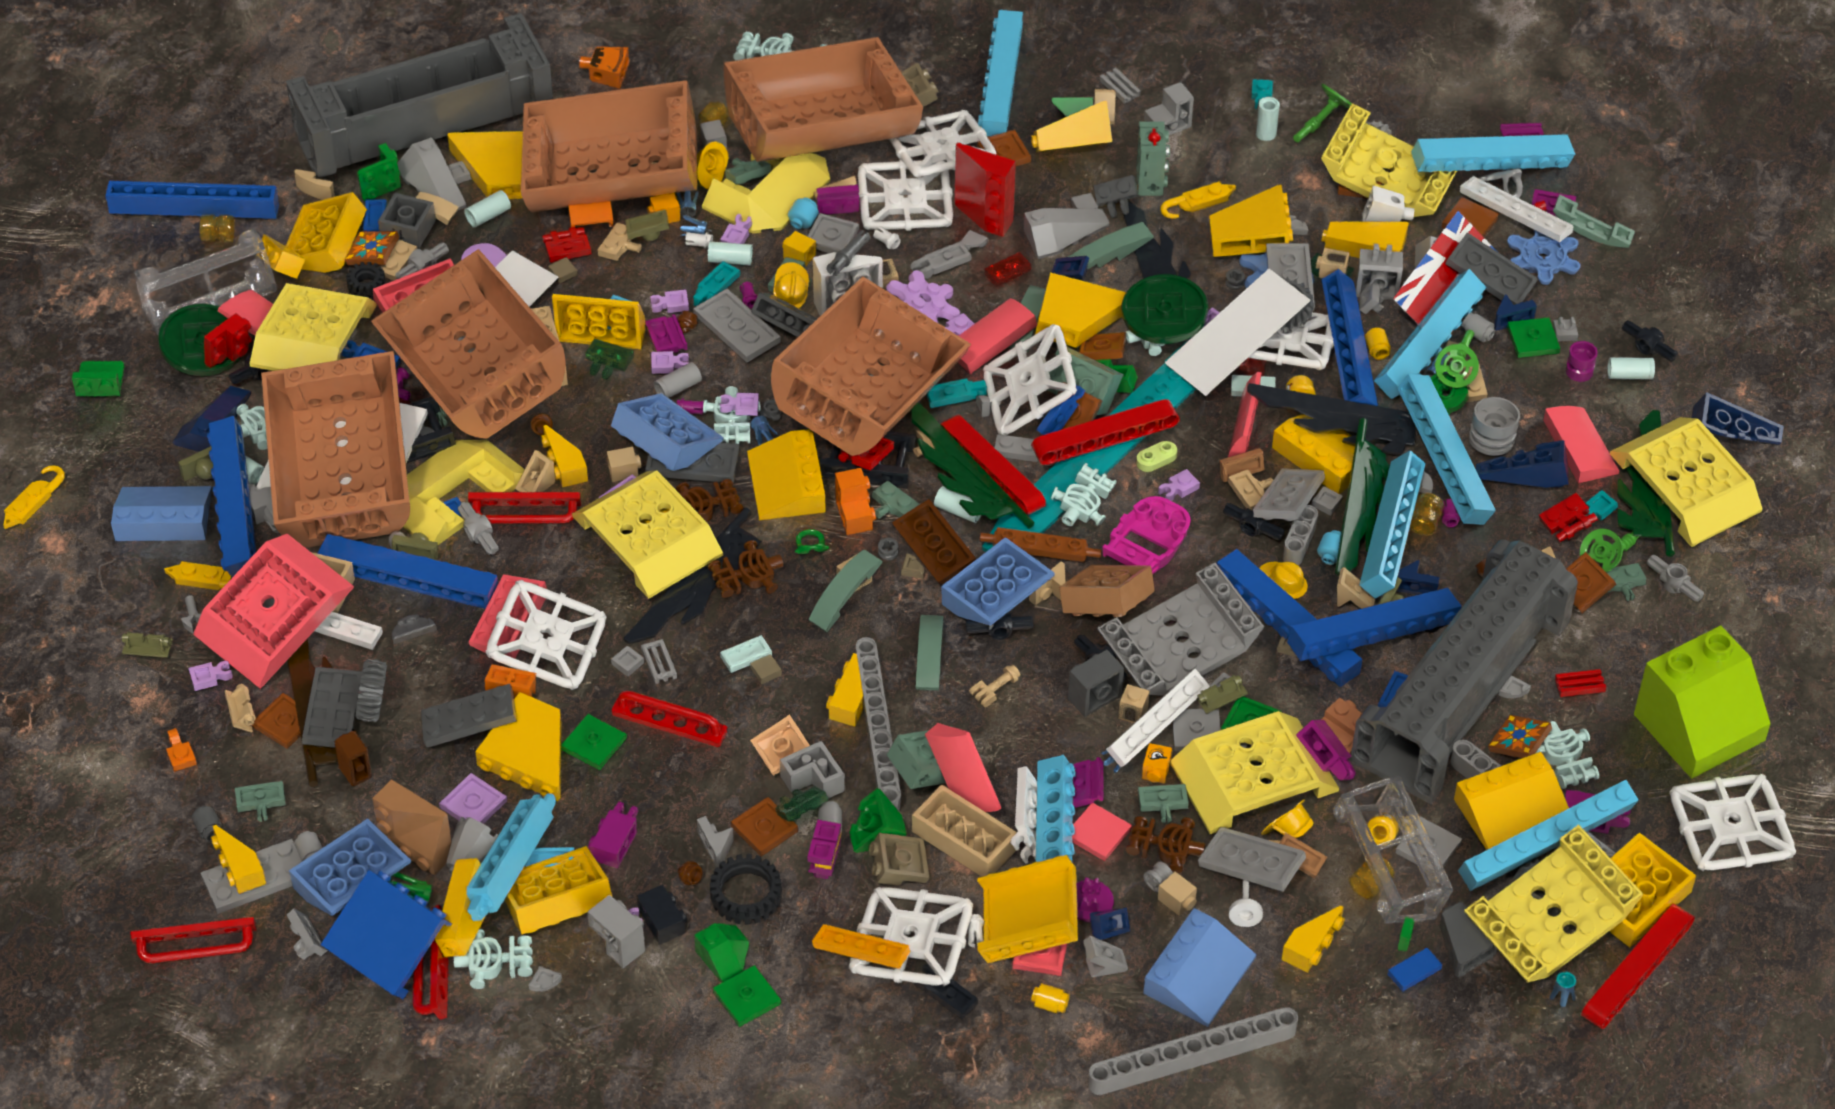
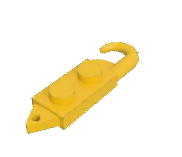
[1160,182,1236,219]
[3,465,65,529]
[164,561,231,591]

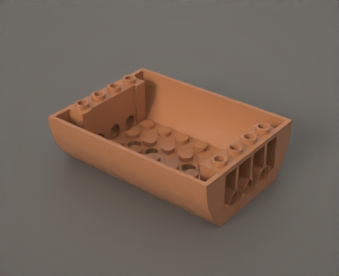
[724,37,923,162]
[521,80,697,212]
[371,249,566,438]
[771,277,971,456]
[261,351,410,548]

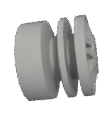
[1469,397,1520,456]

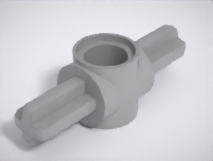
[395,242,449,279]
[458,502,499,555]
[1647,555,1704,602]

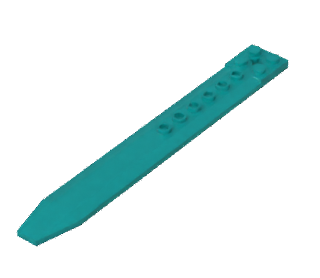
[982,337,1196,552]

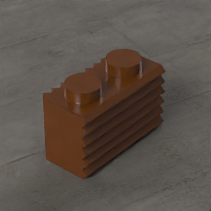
[334,731,372,787]

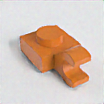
[166,728,197,772]

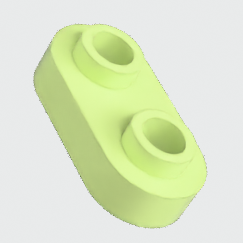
[1136,441,1177,472]

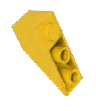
[256,234,305,279]
[541,425,588,488]
[826,653,863,727]
[211,825,266,894]
[1282,905,1345,973]

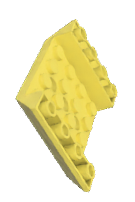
[1321,103,1457,217]
[250,283,376,371]
[1610,417,1762,547]
[572,470,723,599]
[1170,711,1339,835]
[1464,825,1643,983]

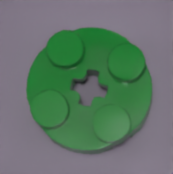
[1430,373,1469,415]

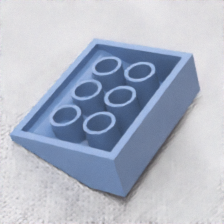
[611,393,724,471]
[111,486,212,541]
[941,537,1055,626]
[289,819,411,916]
[1143,908,1256,1027]

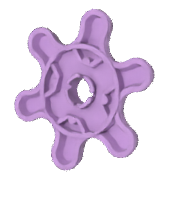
[886,271,960,323]

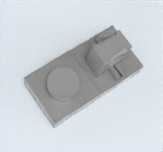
[287,909,327,959]

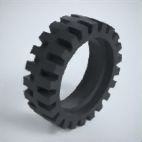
[710,854,782,925]

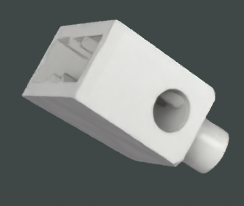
[1362,186,1414,222]

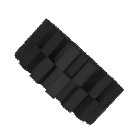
[346,262,386,300]

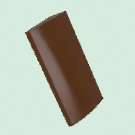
[892,499,976,584]

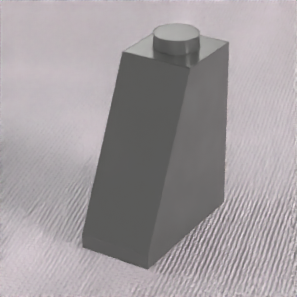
[1439,902,1497,978]

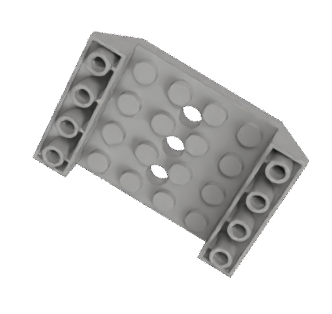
[1097,563,1264,696]

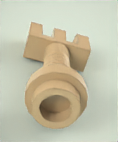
[969,665,1020,707]

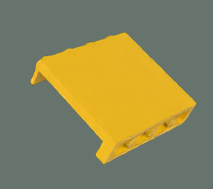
[977,855,1078,963]

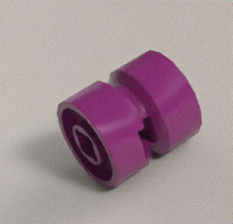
[1565,341,1598,382]

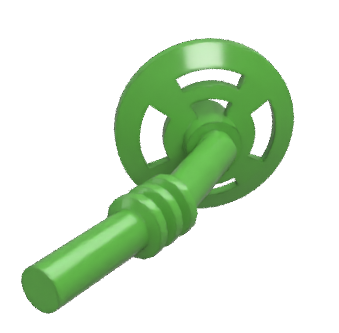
[1293,84,1352,142]
[1435,330,1479,388]
[1580,529,1640,572]

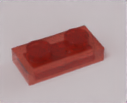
[984,252,1032,287]

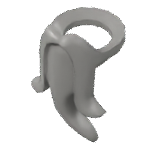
[1479,169,1523,198]

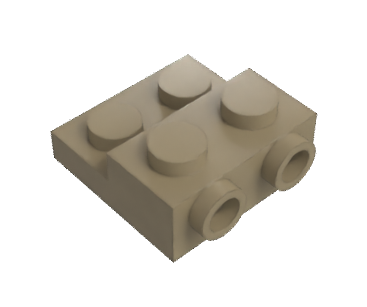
[901,63,939,107]
[869,833,929,886]

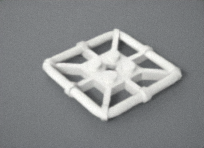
[889,110,997,178]
[858,159,953,231]
[1248,312,1334,370]
[983,324,1077,435]
[485,580,607,690]
[1670,774,1796,871]
[849,887,973,986]

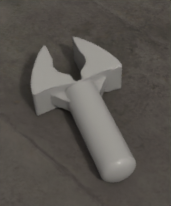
[181,595,201,634]

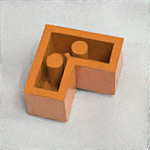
[835,468,876,535]

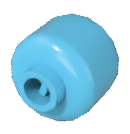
[788,197,819,229]
[1317,530,1341,565]

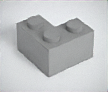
[1144,82,1194,135]
[780,741,844,800]
[588,895,645,968]

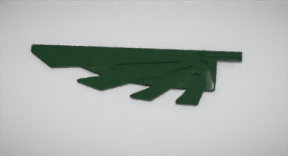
[911,402,1035,529]
[1617,410,1675,557]
[1335,418,1390,576]

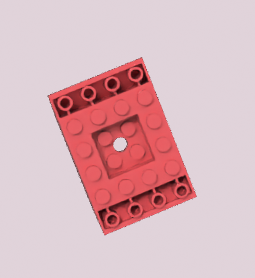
[193,534,354,689]

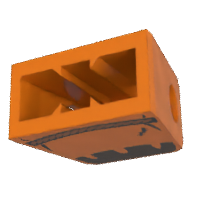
[579,47,629,88]

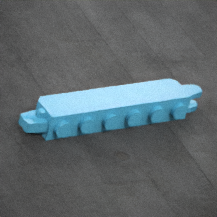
[467,793,556,921]

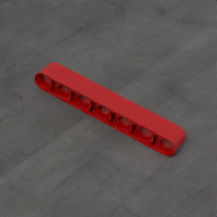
[1031,399,1180,465]
[940,414,1046,516]
[1581,903,1695,1030]

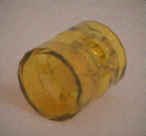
[200,214,235,242]
[1410,493,1444,535]
[1349,854,1395,900]

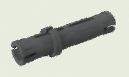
[826,230,870,276]

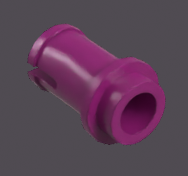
[739,282,758,309]
[677,398,704,415]
[1441,499,1460,528]

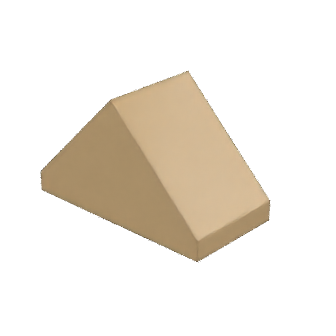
[515,450,555,492]

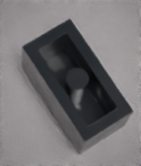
[637,884,687,945]

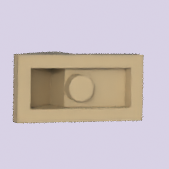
[1094,89,1115,124]
[1029,562,1065,605]
[1337,567,1375,609]

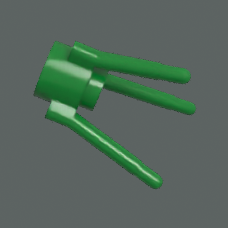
[390,872,432,904]

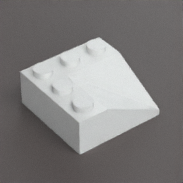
[813,252,883,316]

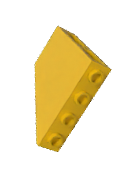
[448,131,523,199]
[1209,185,1293,257]
[1035,272,1126,347]
[475,692,562,801]

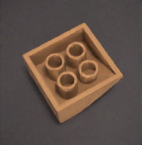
[1059,565,1155,617]
[372,779,451,875]

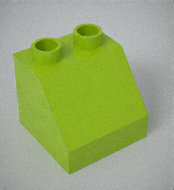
[1634,625,1771,779]

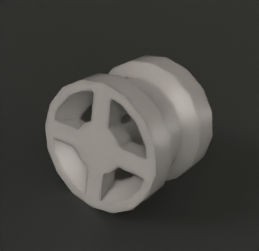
[1143,861,1173,892]

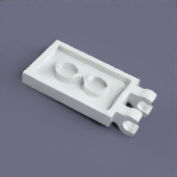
[1011,766,1037,864]

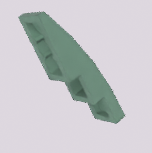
[1069,222,1154,270]

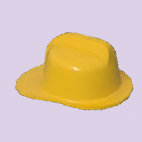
[697,142,728,190]
[773,262,809,308]
[1259,562,1308,599]
[1261,799,1313,838]

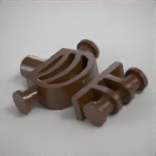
[676,479,743,522]
[708,540,783,598]
[1126,816,1205,874]

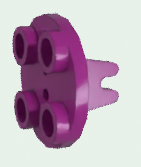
[1076,877,1114,922]

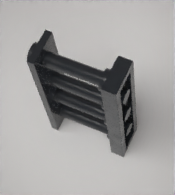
[406,397,456,464]
[820,431,916,489]

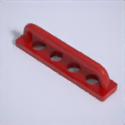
[468,492,581,524]
[612,690,727,747]
[412,905,448,1020]
[130,917,257,963]

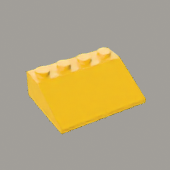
[286,192,367,273]
[552,294,646,349]
[1272,414,1355,494]
[747,429,826,520]
[1454,752,1569,850]
[1610,832,1696,948]
[505,846,612,934]

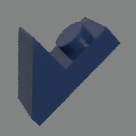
[1051,256,1089,281]
[1494,294,1537,331]
[1396,560,1440,595]
[1090,907,1130,940]

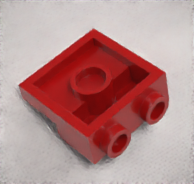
[204,313,252,368]

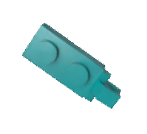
[693,261,740,307]
[926,378,987,408]

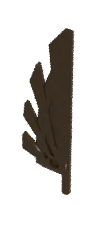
[287,638,357,787]

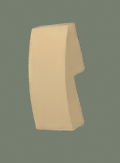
[294,169,335,200]
[416,192,459,225]

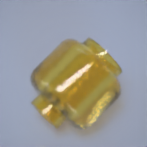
[698,101,729,127]

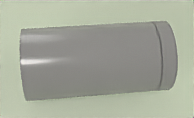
[653,362,702,398]

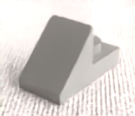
[697,816,733,868]
[1083,936,1128,977]

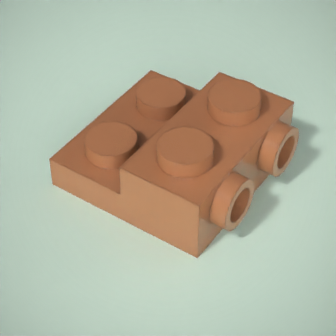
[1321,698,1362,755]

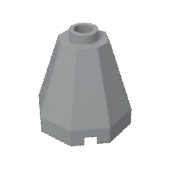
[446,817,499,875]

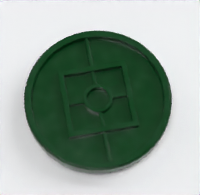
[1122,274,1208,344]
[158,304,241,376]

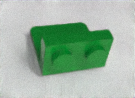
[357,143,401,202]
[72,361,125,396]

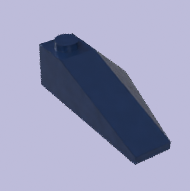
[173,386,251,452]
[1692,392,1784,445]
[1476,440,1569,488]

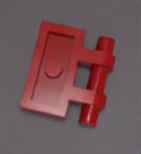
[542,227,591,263]
[839,438,894,470]
[1539,493,1598,543]

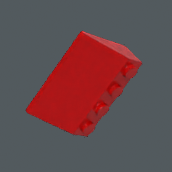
[954,142,1016,237]

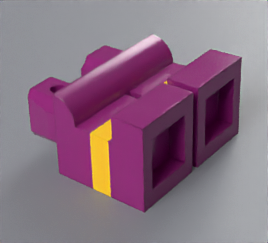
[807,820,841,879]

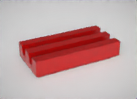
[1555,669,1607,697]

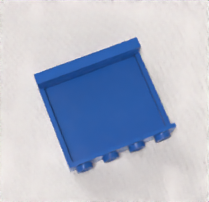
[321,870,452,999]

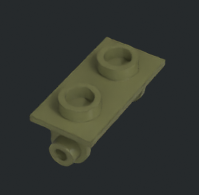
[122,631,173,658]
[1197,675,1248,714]

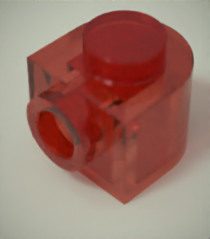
[1239,358,1266,376]

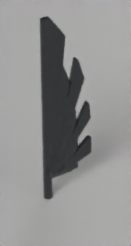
[1119,200,1191,279]
[1247,383,1415,456]
[623,507,762,644]

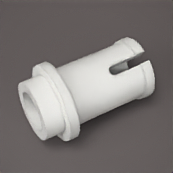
[873,226,901,249]
[686,232,713,249]
[968,914,984,947]

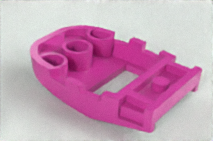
[1103,496,1191,575]

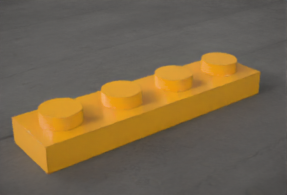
[812,924,910,969]

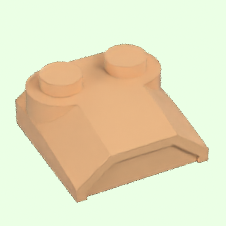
[750,715,810,775]

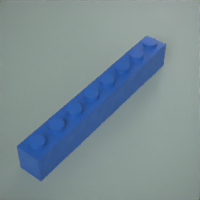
[105,181,279,219]
[1322,269,1378,406]
[207,416,256,578]
[317,534,498,609]
[1217,549,1362,687]
[1287,588,1462,661]

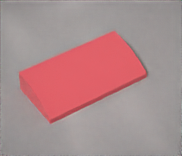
[373,259,454,313]
[218,290,273,336]
[958,298,1037,374]
[1228,372,1262,457]
[1543,406,1620,484]
[469,574,547,659]
[925,723,1002,812]

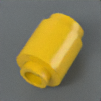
[1365,328,1391,360]
[1031,983,1070,1014]

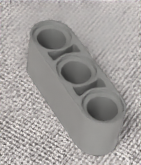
[1283,505,1318,565]

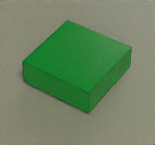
[1398,917,1415,952]

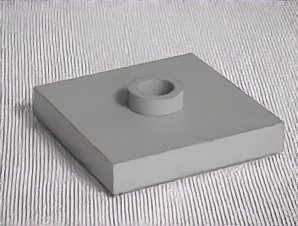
[807,213,859,253]
[1172,709,1220,751]
[1396,816,1462,875]

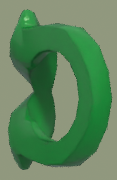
[795,529,830,554]

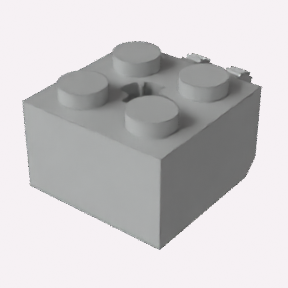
[1356,244,1403,300]

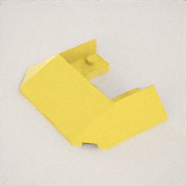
[702,152,830,234]
[403,440,525,545]

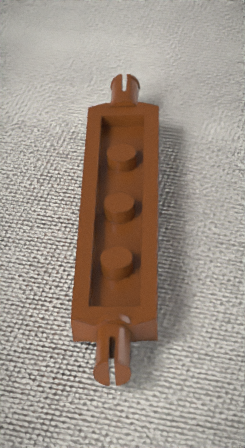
[980,527,1102,562]

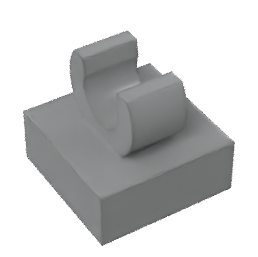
[1359,284,1384,314]
[1553,317,1578,341]

